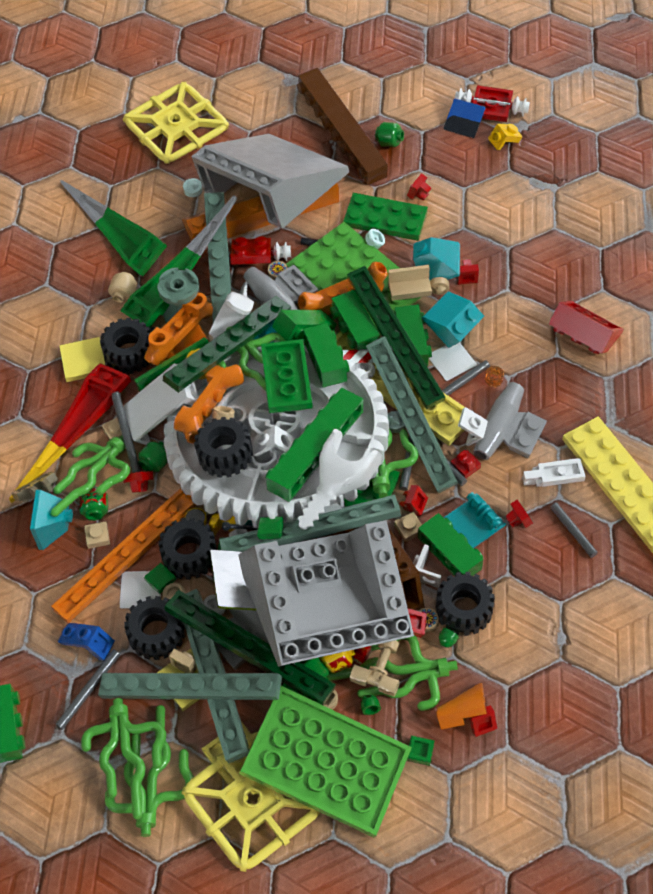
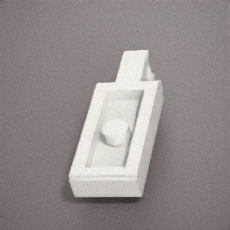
[522,458,586,487]

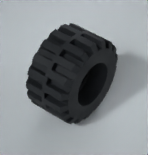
[100,318,151,374]
[194,417,253,478]
[159,518,217,580]
[435,572,495,636]
[124,596,185,660]

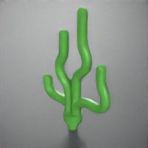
[218,326,286,391]
[369,429,418,498]
[51,435,130,517]
[327,636,458,711]
[81,698,166,820]
[105,705,194,837]

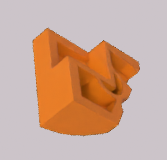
[437,683,487,730]

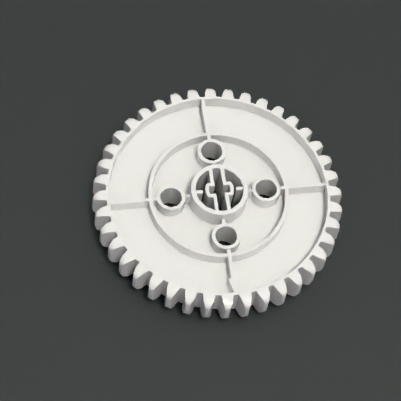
[164,341,389,528]

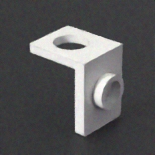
[458,407,488,446]
[253,425,293,457]
[413,545,441,588]

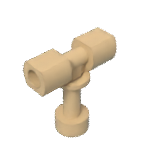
[349,640,399,697]

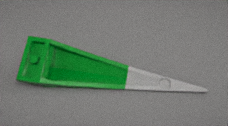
[60,180,167,277]
[120,195,237,329]

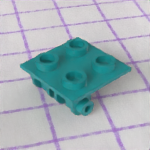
[444,492,506,549]

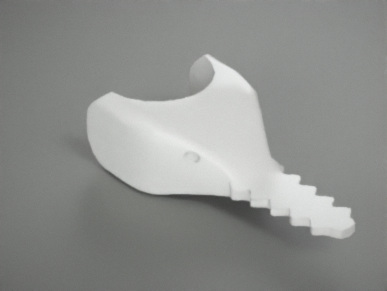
[209,282,254,341]
[298,429,382,530]

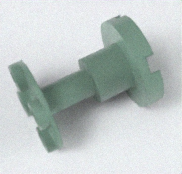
[157,268,203,323]

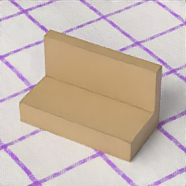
[388,265,432,301]

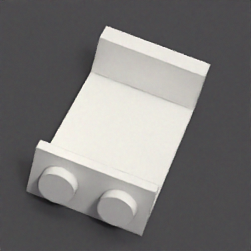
[123,363,199,445]

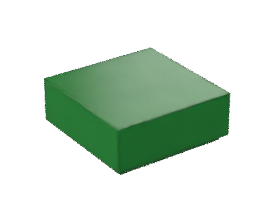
[257,517,284,539]
[144,563,176,594]
[406,735,435,766]

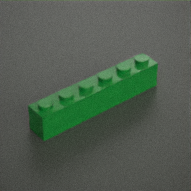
[265,387,364,502]

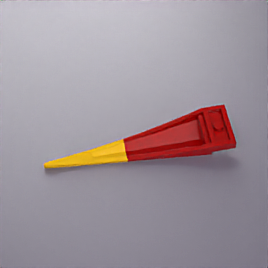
[9,363,131,503]

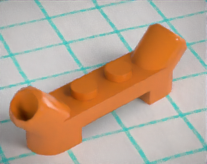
[298,262,388,315]
[144,292,213,366]
[174,364,244,444]

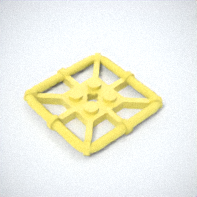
[123,82,229,164]
[182,732,320,872]

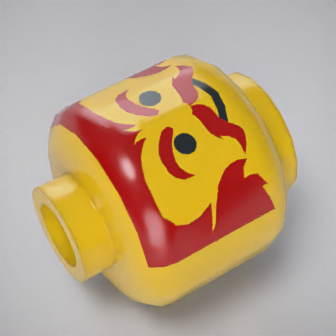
[319,650,355,674]

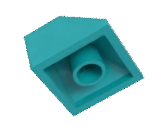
[413,237,460,280]
[30,490,73,550]

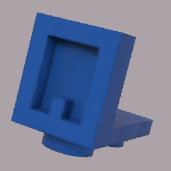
[58,623,115,660]

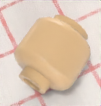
[108,272,137,303]

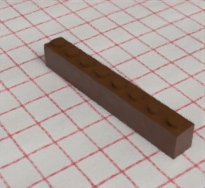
[297,68,388,185]

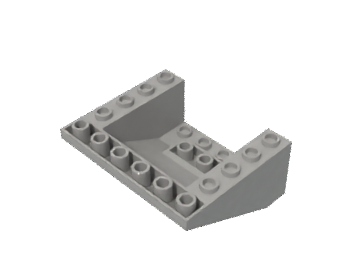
[191,134,349,228]
[238,520,414,666]

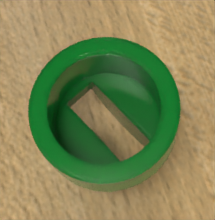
[439,628,459,648]
[361,695,381,715]

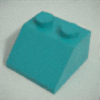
[422,291,484,348]

